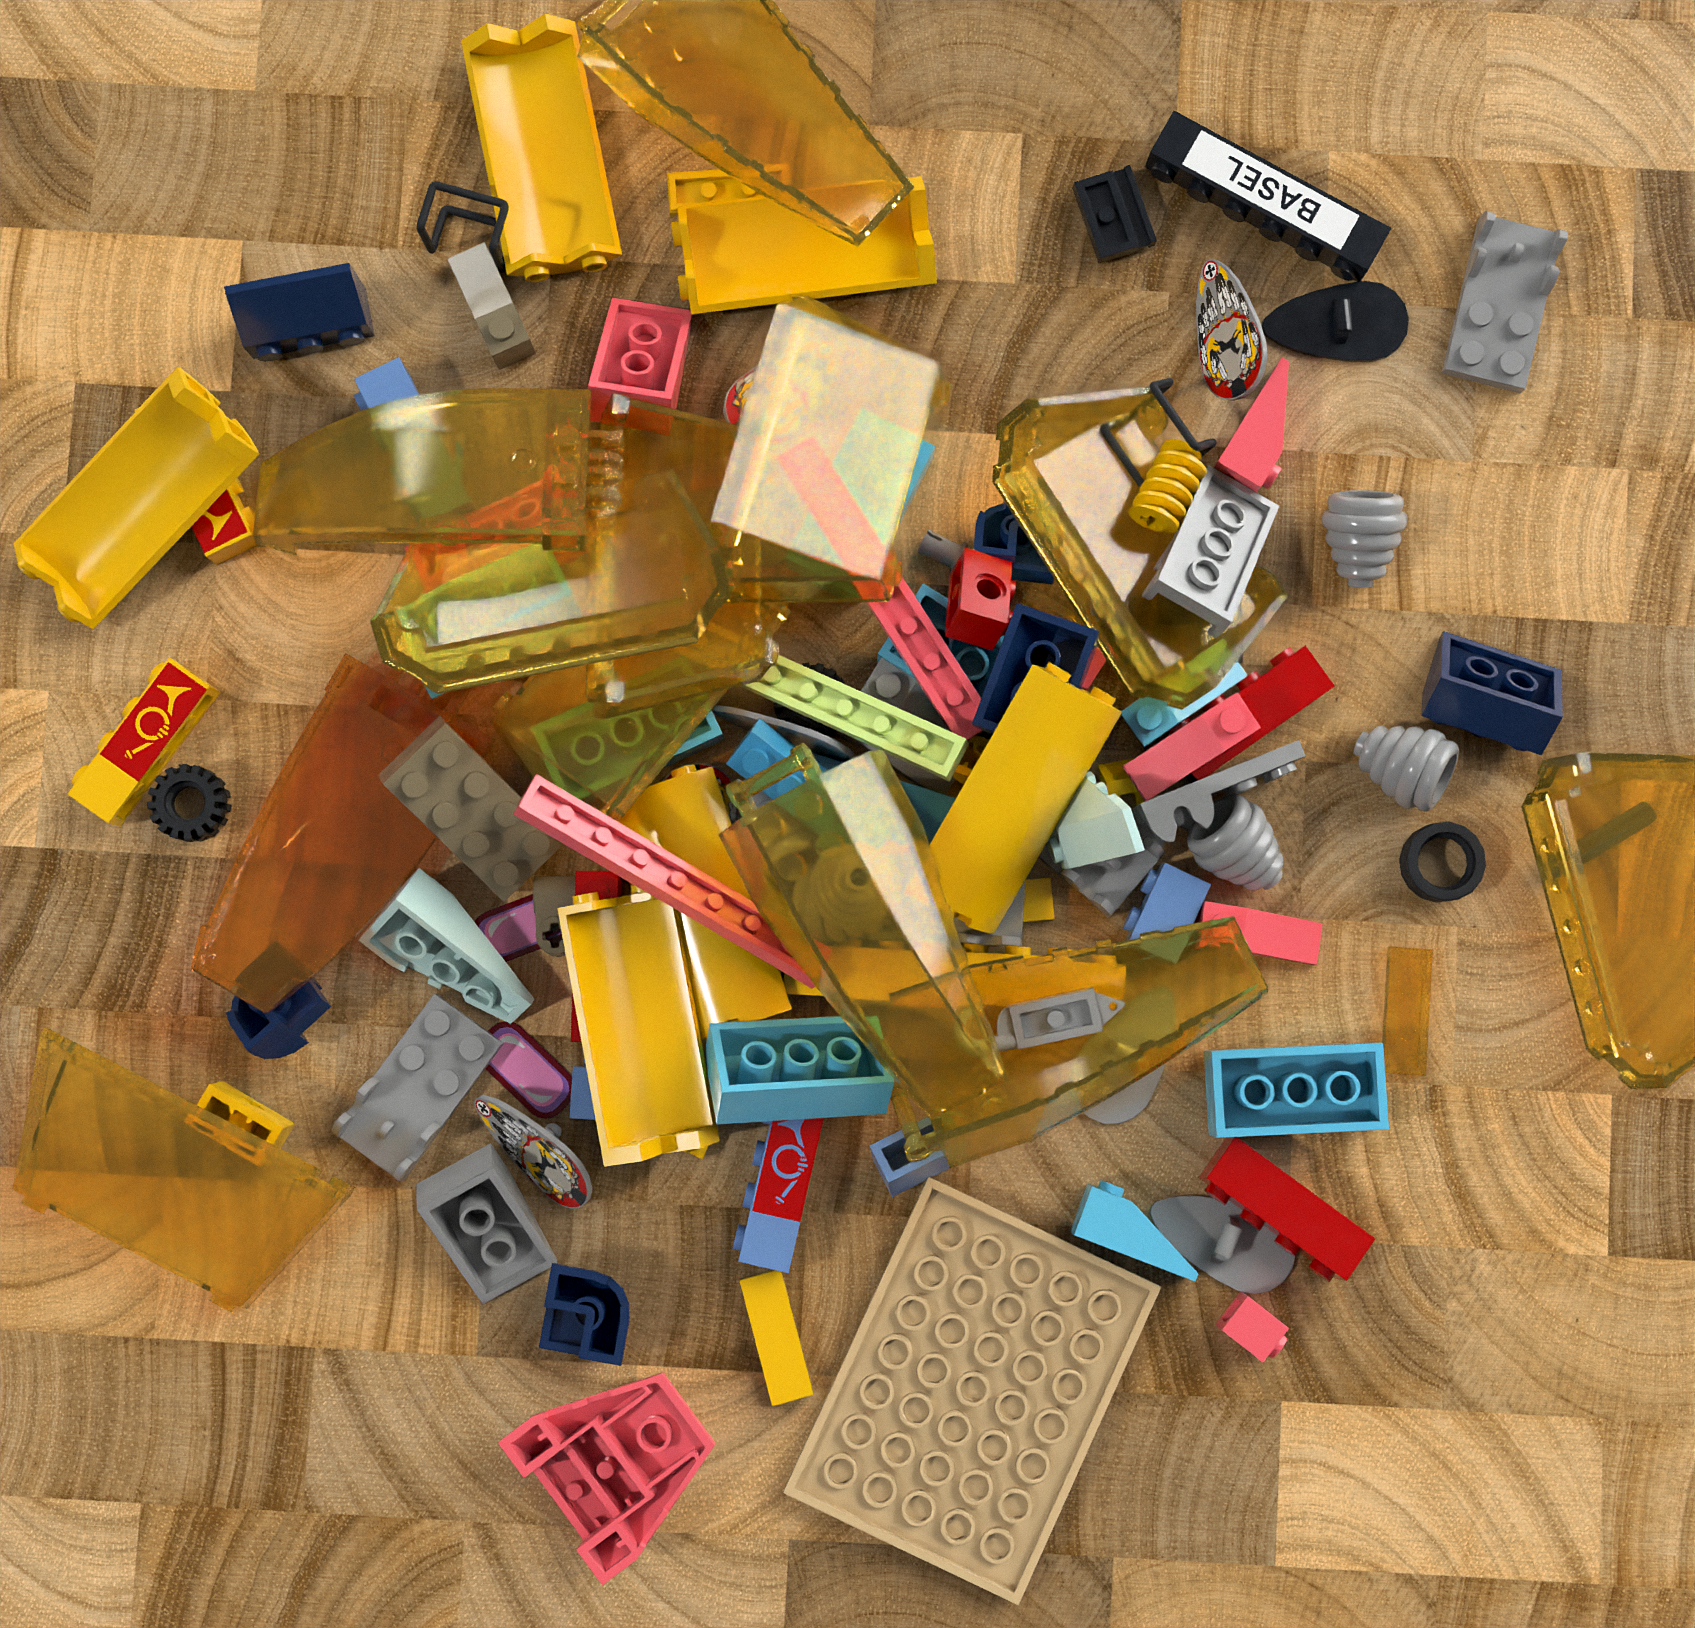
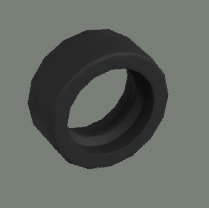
[1399,821,1486,903]

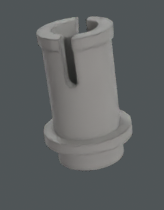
[918,529,968,572]

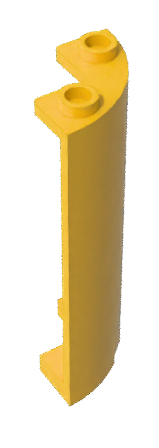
[461,14,622,282]
[671,176,937,314]
[13,366,259,629]
[902,662,1122,933]
[605,764,792,1040]
[557,885,720,1167]

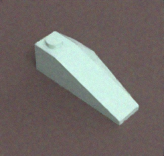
[1047,771,1145,869]
[358,868,534,1024]

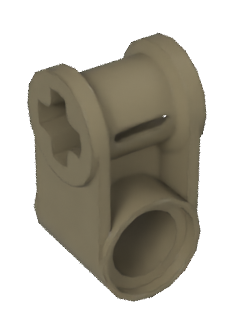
[533,875,575,957]

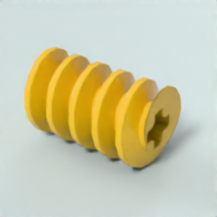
[1127,439,1207,534]

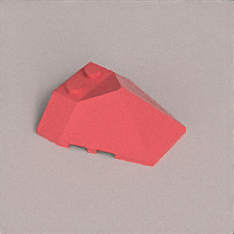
[498,1372,716,1585]

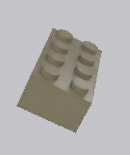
[378,716,563,902]

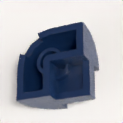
[973,497,1061,585]
[226,941,332,1059]
[539,1263,630,1366]

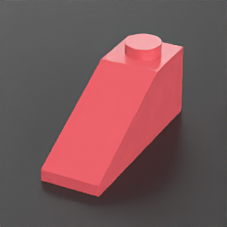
[1213,357,1289,493]
[1122,692,1261,801]
[1191,901,1323,965]

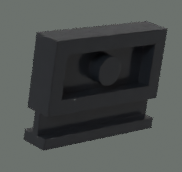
[1072,165,1157,263]

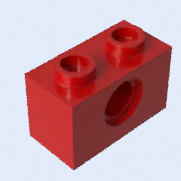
[945,547,1016,651]

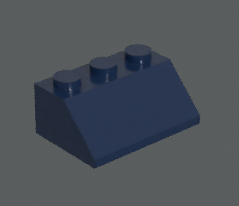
[224,263,375,362]
[972,603,1099,735]
[1421,631,1563,755]

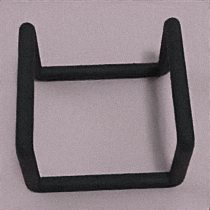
[416,181,509,273]
[1100,378,1217,488]

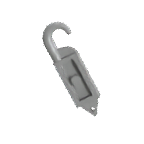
[952,987,1125,1056]

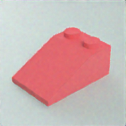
[588,298,693,434]

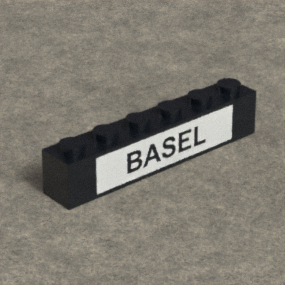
[1145,111,1391,282]

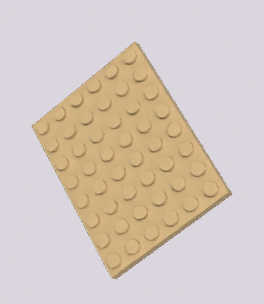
[783,1177,1161,1605]

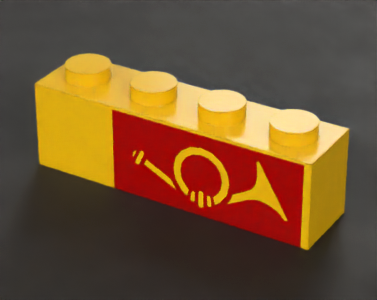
[135,408,262,565]
[67,657,221,827]

